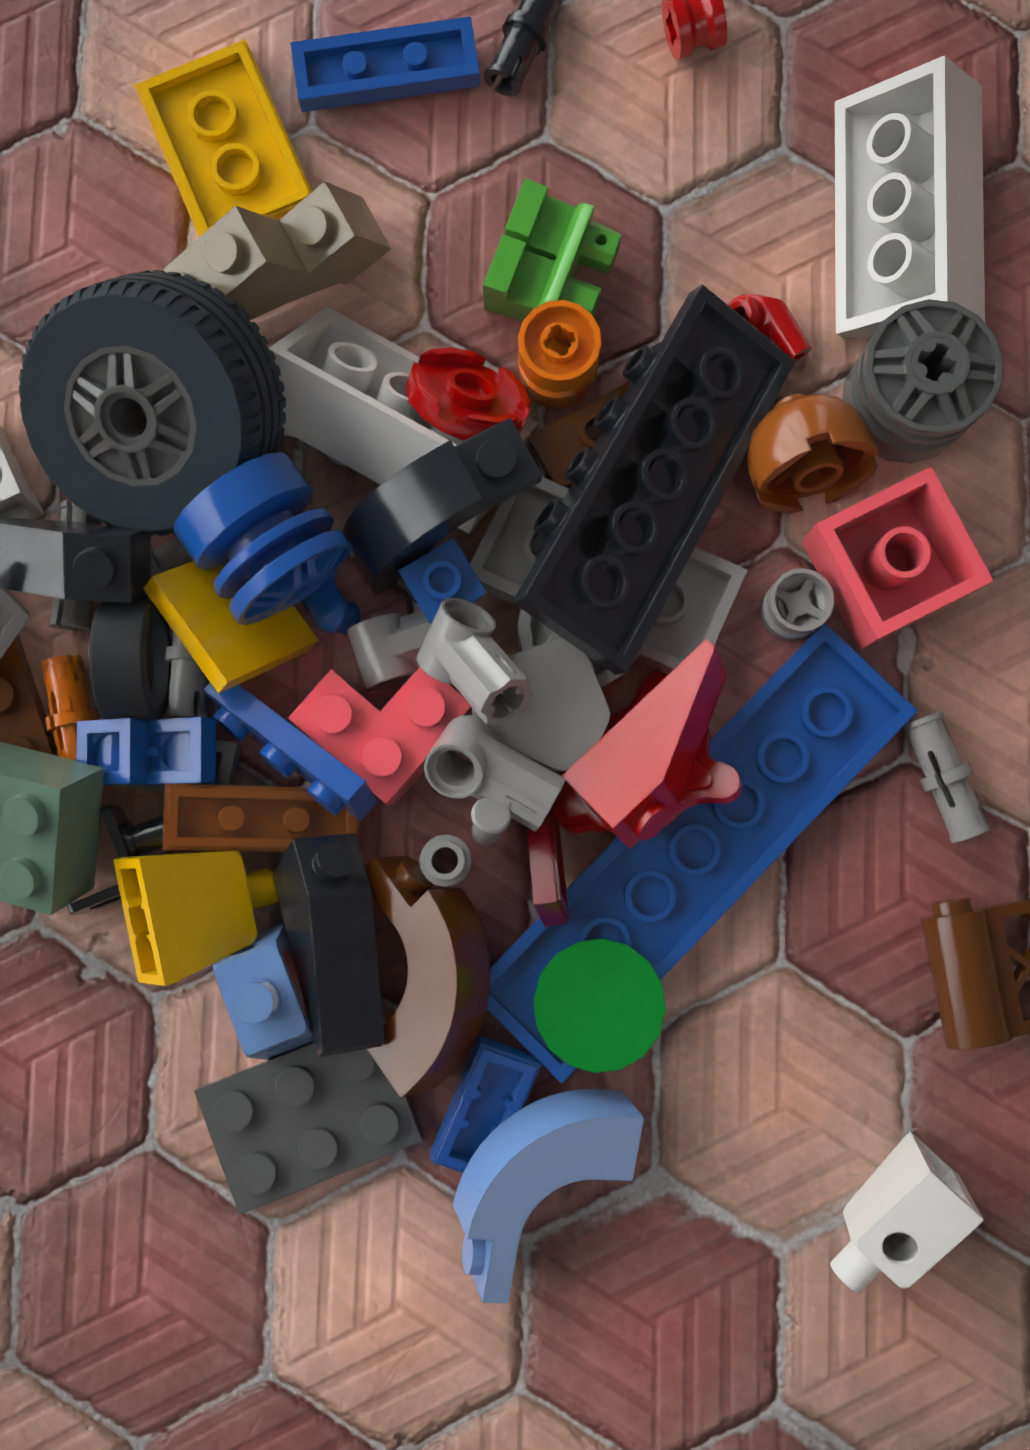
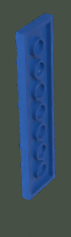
[486,623,918,1083]

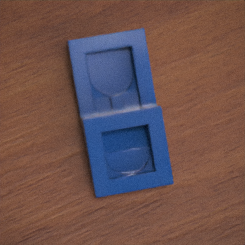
[76,717,216,786]

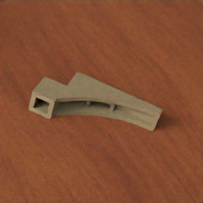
[162,181,391,321]

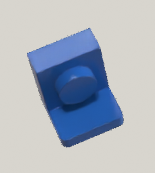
[398,538,485,624]

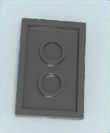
[194,1042,424,1215]

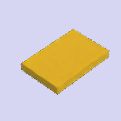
[134,39,312,237]

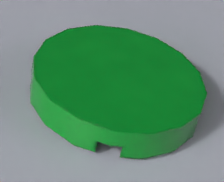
[533,938,666,1073]

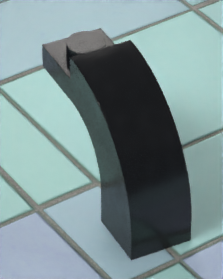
[343,418,542,594]

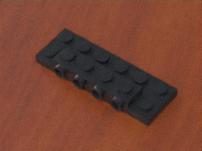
[512,284,796,675]

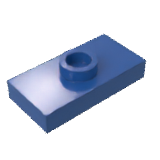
[430,1036,541,1173]

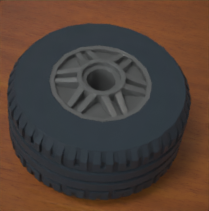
[19,270,286,536]

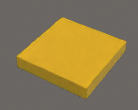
[143,561,319,694]

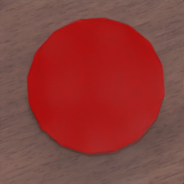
[405,347,531,441]

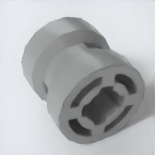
[760,568,835,642]

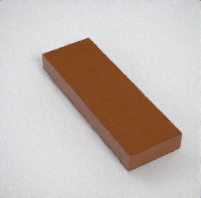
[162,784,360,852]

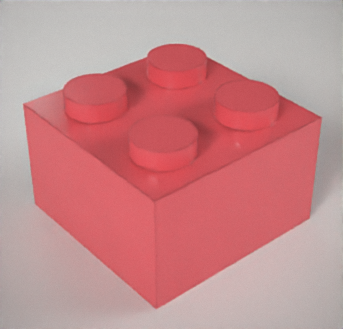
[801,466,994,651]

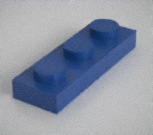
[290,16,481,112]
[203,683,377,822]

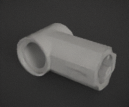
[416,597,534,725]
[347,611,431,692]
[424,715,566,832]

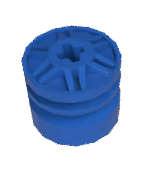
[174,452,353,626]

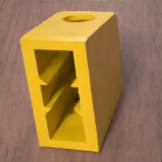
[113,851,278,986]

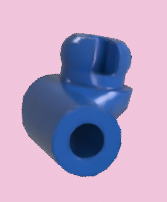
[302,569,360,635]

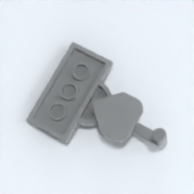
[470,477,748,848]

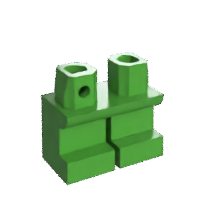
[483,178,622,322]

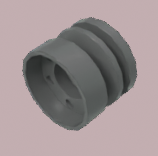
[842,299,1004,464]

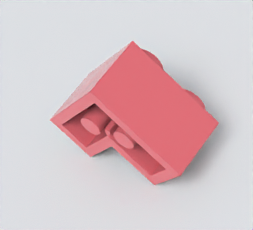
[288,667,472,807]

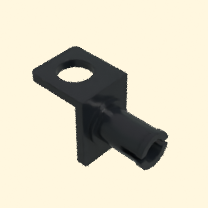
[67,804,175,915]

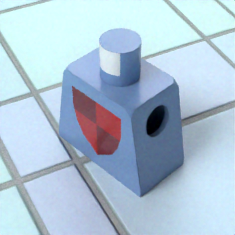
[213,923,314,1060]

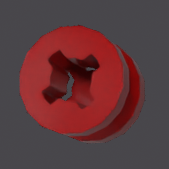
[662,0,727,60]

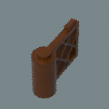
[920,897,1030,1050]

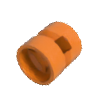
[518,300,601,409]

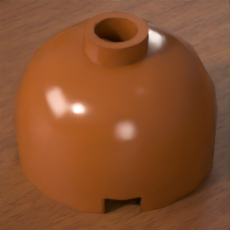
[747,393,880,513]

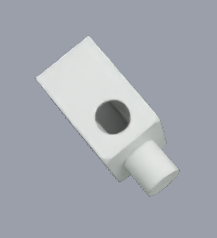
[830,1131,984,1294]

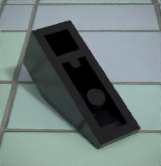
[0,518,151,603]
[272,833,385,1058]

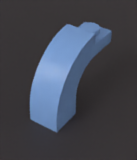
[453,1089,644,1303]

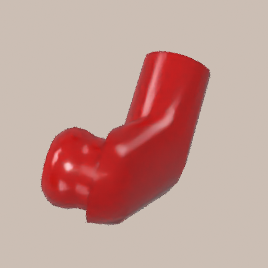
[728,294,812,361]

